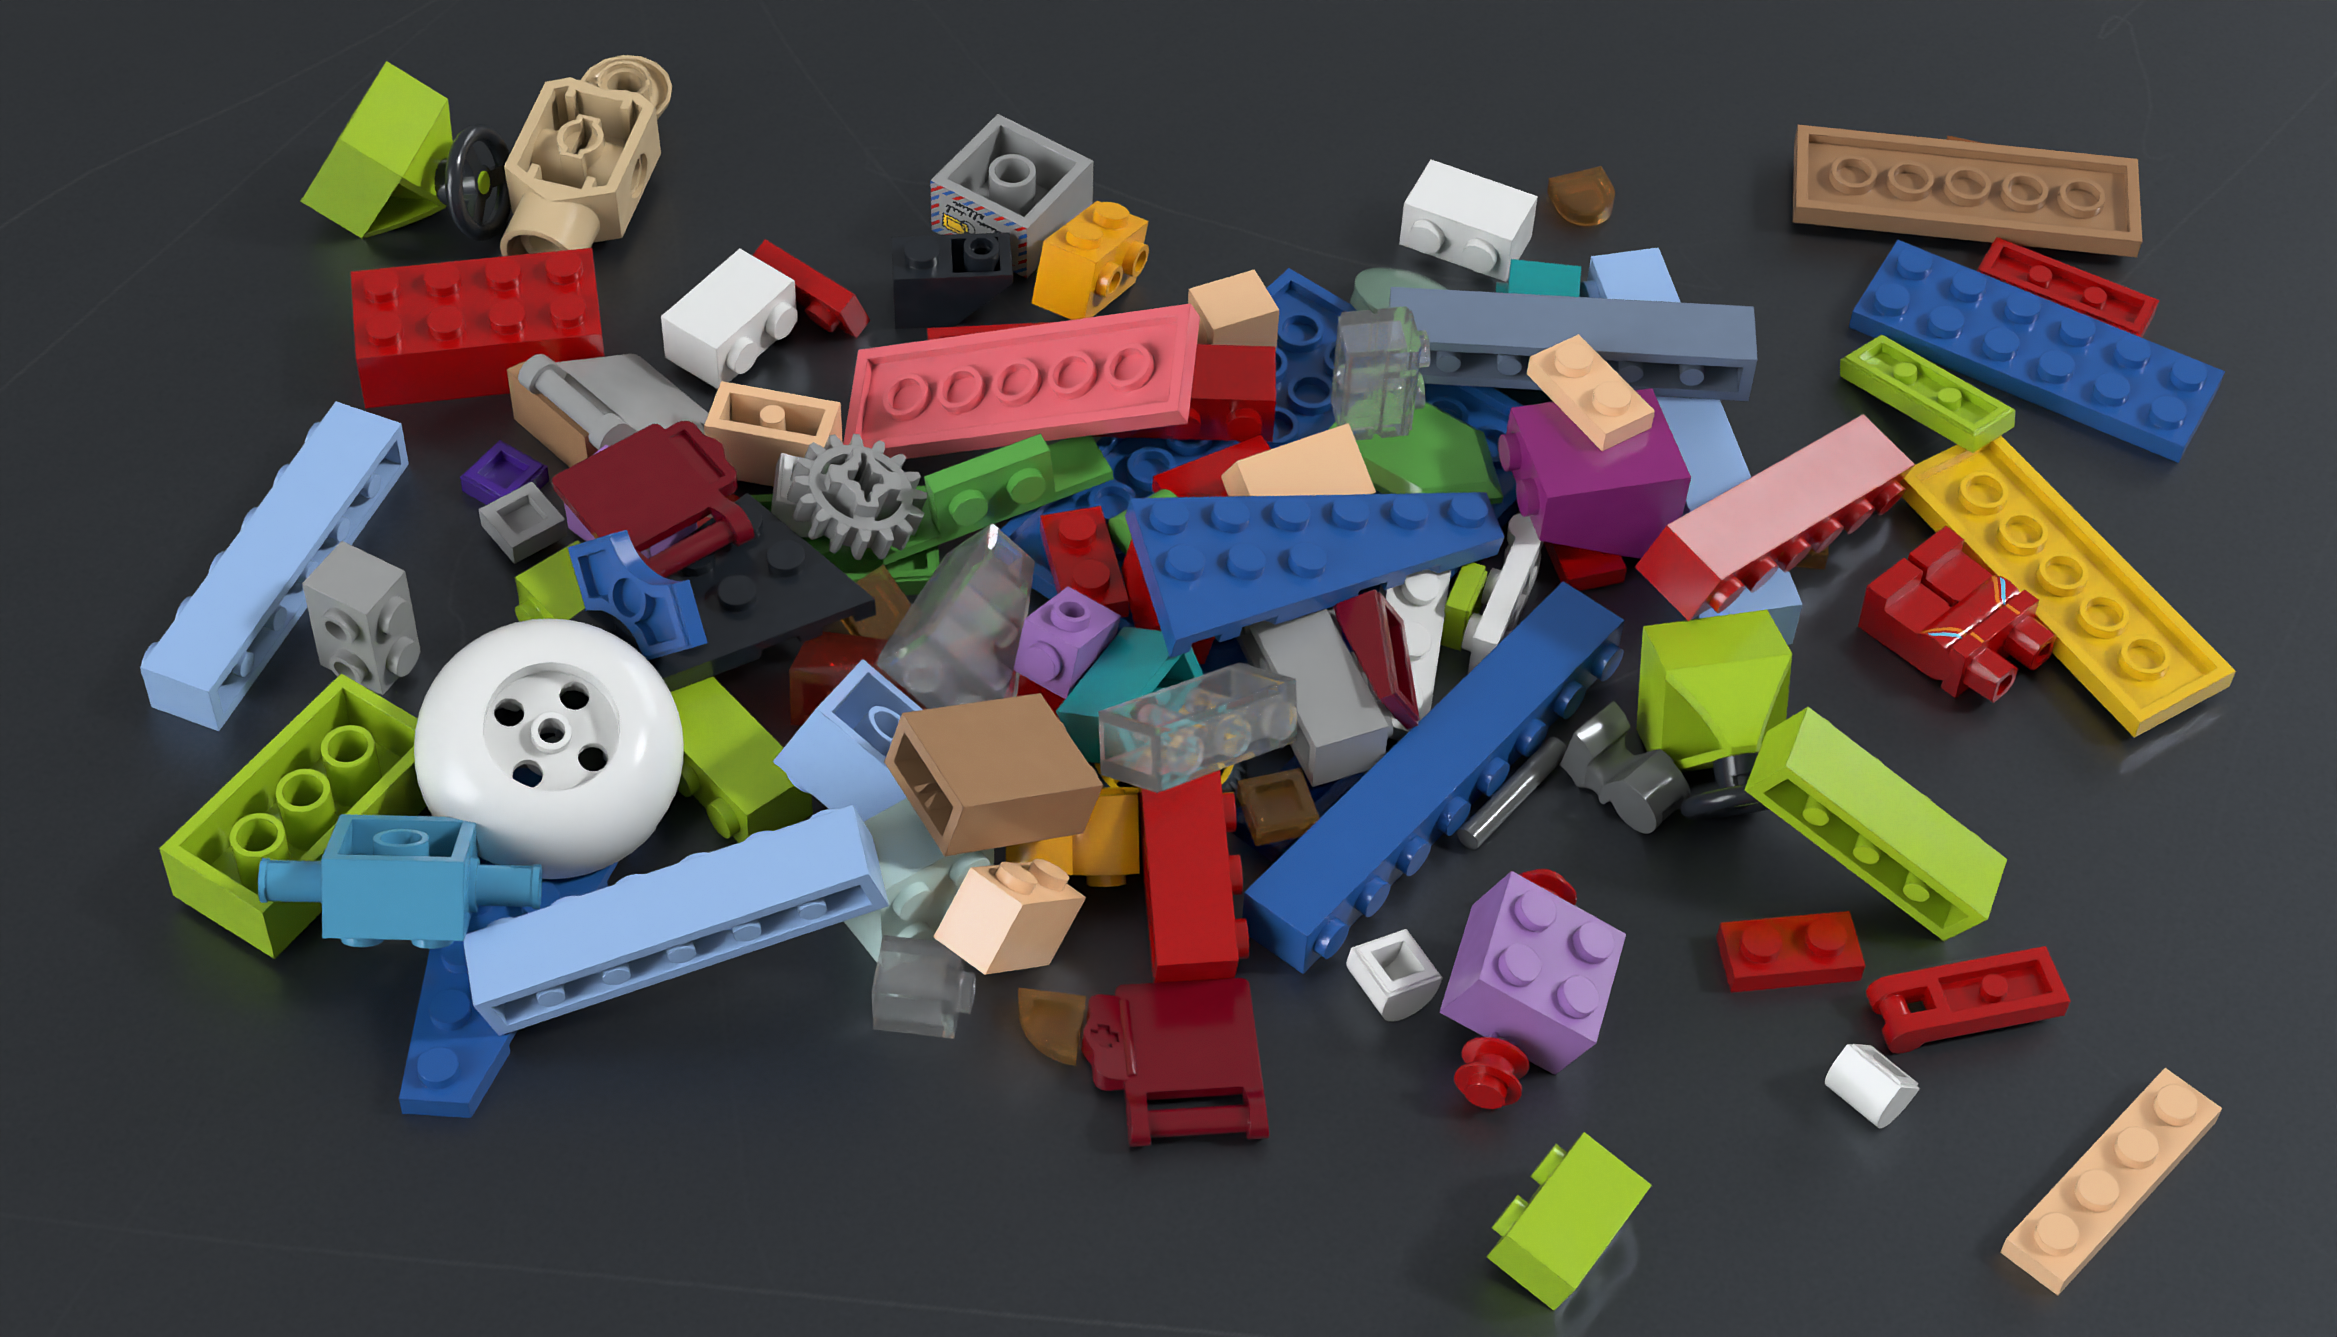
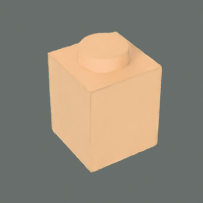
[1188,269,1279,350]

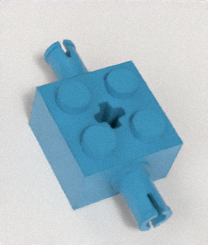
[258,814,542,949]

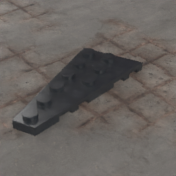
[494,493,876,740]

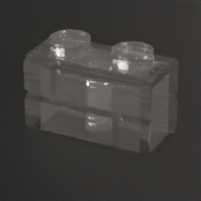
[1331,306,1430,440]

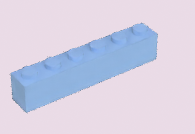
[140,401,409,731]
[463,805,889,1036]

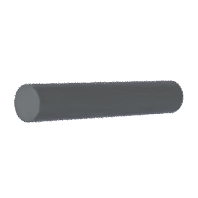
[1457,737,1567,850]

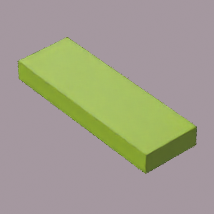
[1840,335,2016,453]

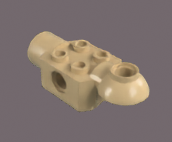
[500,55,673,256]

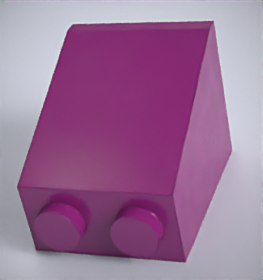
[1498,388,1691,559]

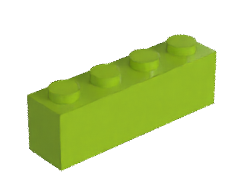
[1745,707,2007,941]

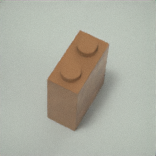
[884,693,1103,856]

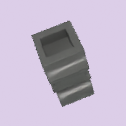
[1560,701,1691,833]

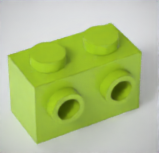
[1487,1132,1652,1310]

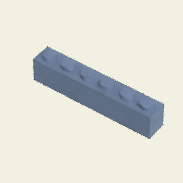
[1385,287,1758,401]

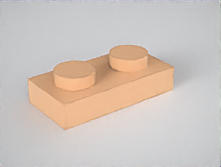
[1527,334,1655,451]

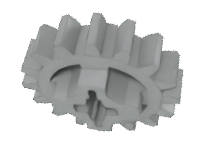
[787,434,927,560]

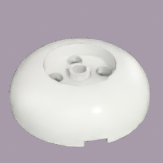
[414,618,684,879]

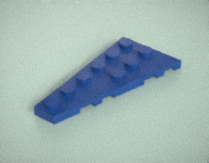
[399,768,619,1118]

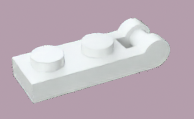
[1462,513,1543,674]

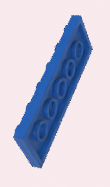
[1849,240,2225,463]

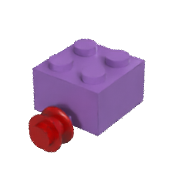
[1439,869,1626,1109]

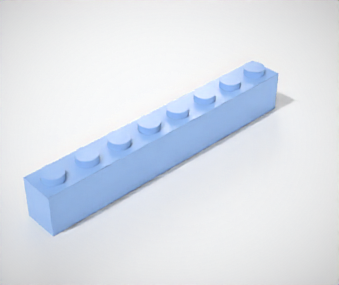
[1579,247,1803,645]

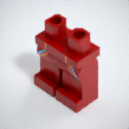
[1858,526,2056,703]

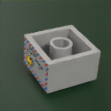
[930,114,1094,278]

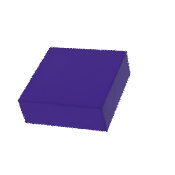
[460,440,549,505]

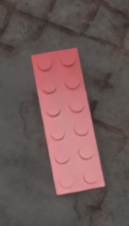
[843,303,1200,459]

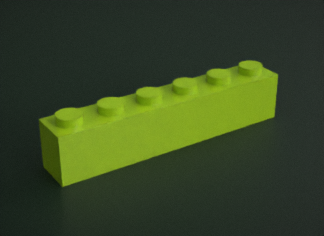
[515,540,813,843]

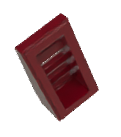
[1334,589,1420,730]

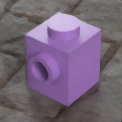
[1013,587,1121,699]

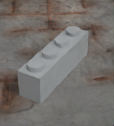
[1236,607,1393,787]

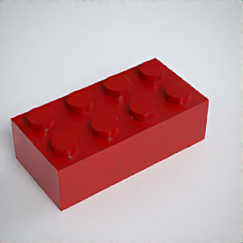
[351,248,605,408]

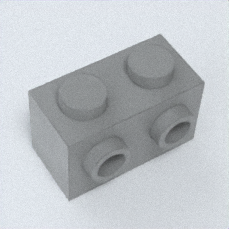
[302,541,421,695]

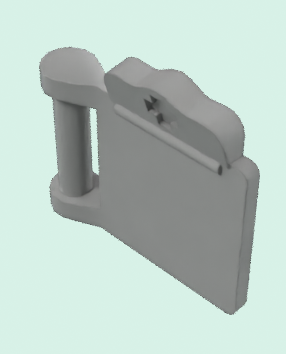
[518,354,709,450]

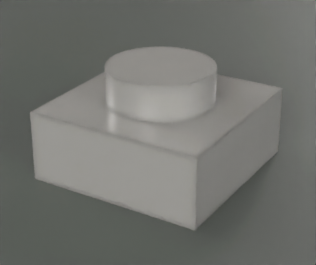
[479,482,568,564]

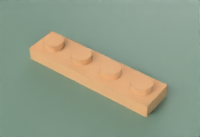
[2000,1068,2222,1296]

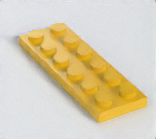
[1900,436,2236,738]

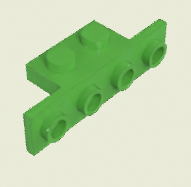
[881,434,1114,565]

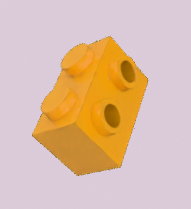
[1031,201,1149,320]

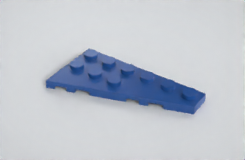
[1125,492,1504,658]

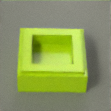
[1440,562,1488,651]

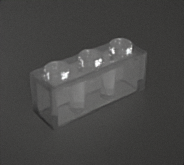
[1098,662,1297,793]

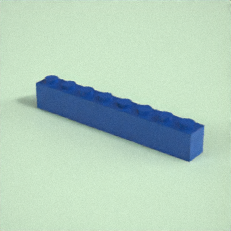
[1242,581,1625,974]

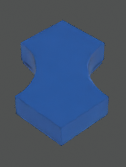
[568,530,708,660]

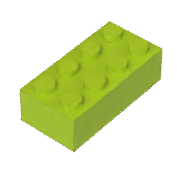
[159,673,427,959]

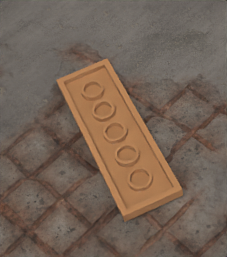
[1793,125,2142,257]

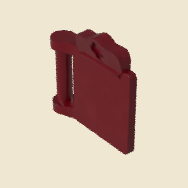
[552,421,755,578]
[1081,978,1269,1147]

